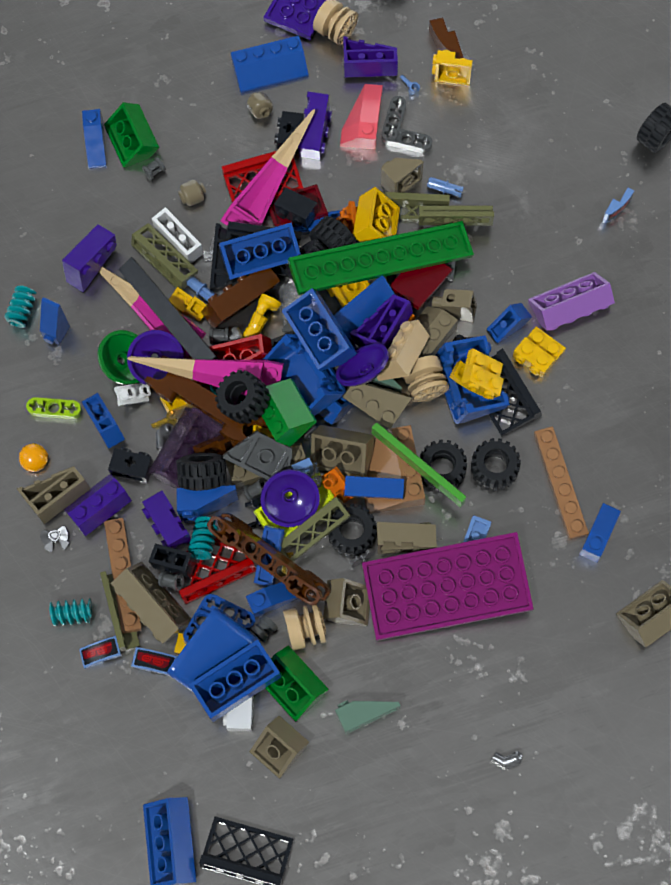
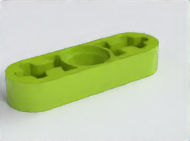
[26,397,82,419]

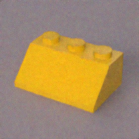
[353,187,400,242]

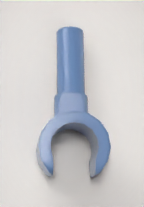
[400,75,420,95]

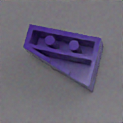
[343,36,398,78]
[298,91,332,160]
[62,224,117,293]
[350,294,413,350]
[142,491,191,550]

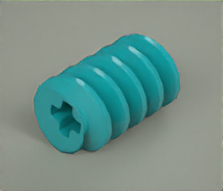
[4,286,37,328]
[188,516,218,560]
[49,598,93,626]

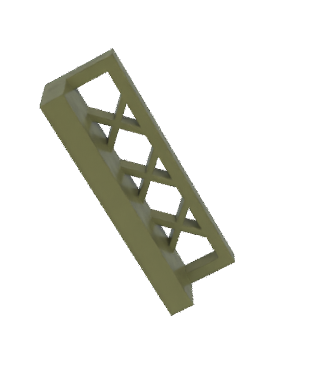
[382,192,450,222]
[419,205,494,226]
[131,223,198,290]
[280,497,351,562]
[100,571,141,653]

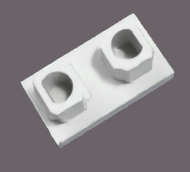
[114,383,151,406]

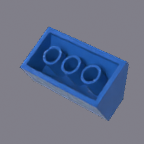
[230,35,309,93]
[218,222,301,280]
[334,276,394,340]
[282,288,358,371]
[189,639,281,722]
[143,797,196,885]

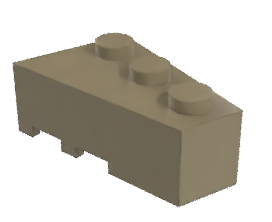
[342,383,412,429]
[17,466,91,524]
[377,522,437,554]

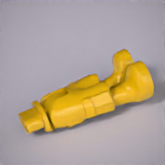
[242,294,282,338]

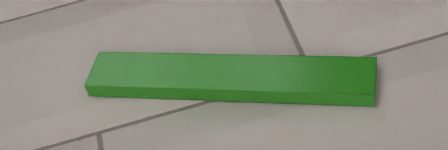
[371,423,466,508]

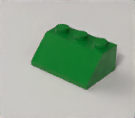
[104,102,160,168]
[262,378,317,447]
[265,645,329,722]

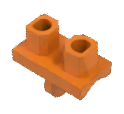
[336,201,358,234]
[321,466,353,503]

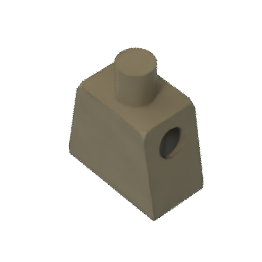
[432,289,477,323]

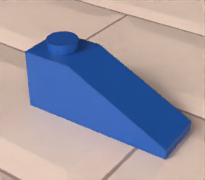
[82,109,107,169]
[40,297,70,345]
[82,393,125,449]
[579,503,621,563]
[246,582,299,619]

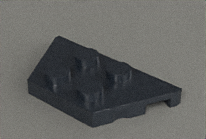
[210,223,249,291]

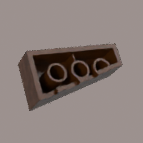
[201,268,280,329]

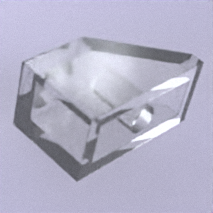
[279,280,303,325]

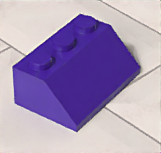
[64,474,132,536]

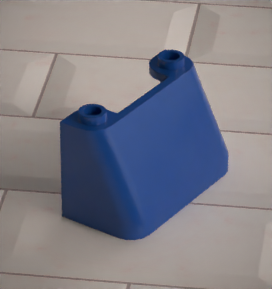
[262,334,346,416]
[435,335,510,424]
[167,608,259,692]

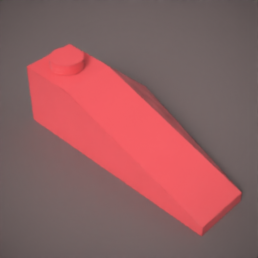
[340,84,383,150]

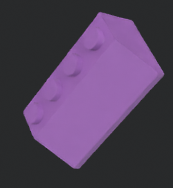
[528,272,615,331]

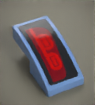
[602,188,634,223]
[79,636,122,669]
[131,647,177,676]

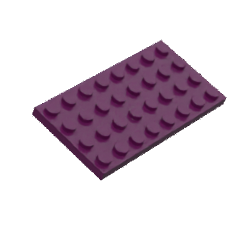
[362,532,534,641]

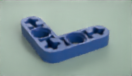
[183,594,255,644]

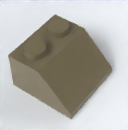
[381,158,424,193]
[323,578,370,626]
[249,716,309,779]

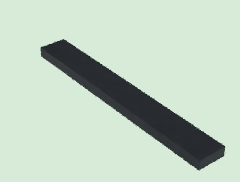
[118,257,218,360]

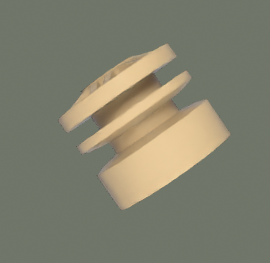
[313,0,358,45]
[404,355,449,402]
[283,604,326,651]

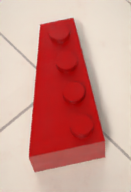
[197,334,272,390]

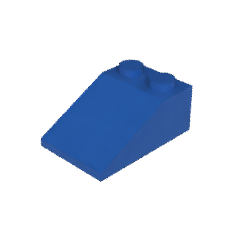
[176,485,239,523]

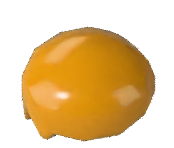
[19,443,48,472]

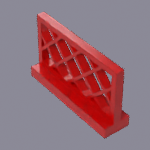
[221,151,303,202]
[179,537,256,604]

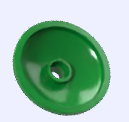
[97,330,139,385]

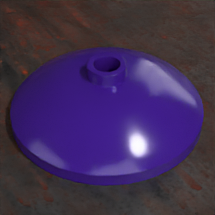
[127,330,184,385]
[336,344,389,387]
[260,469,320,527]

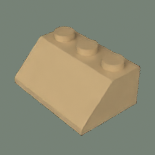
[377,320,430,381]

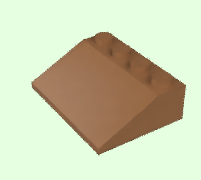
[364,425,425,514]

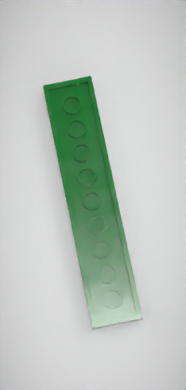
[287,221,474,295]

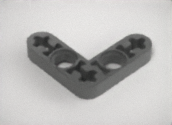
[382,96,432,153]

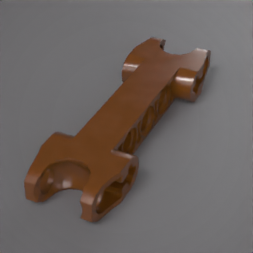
[144,355,268,445]
[207,513,331,605]

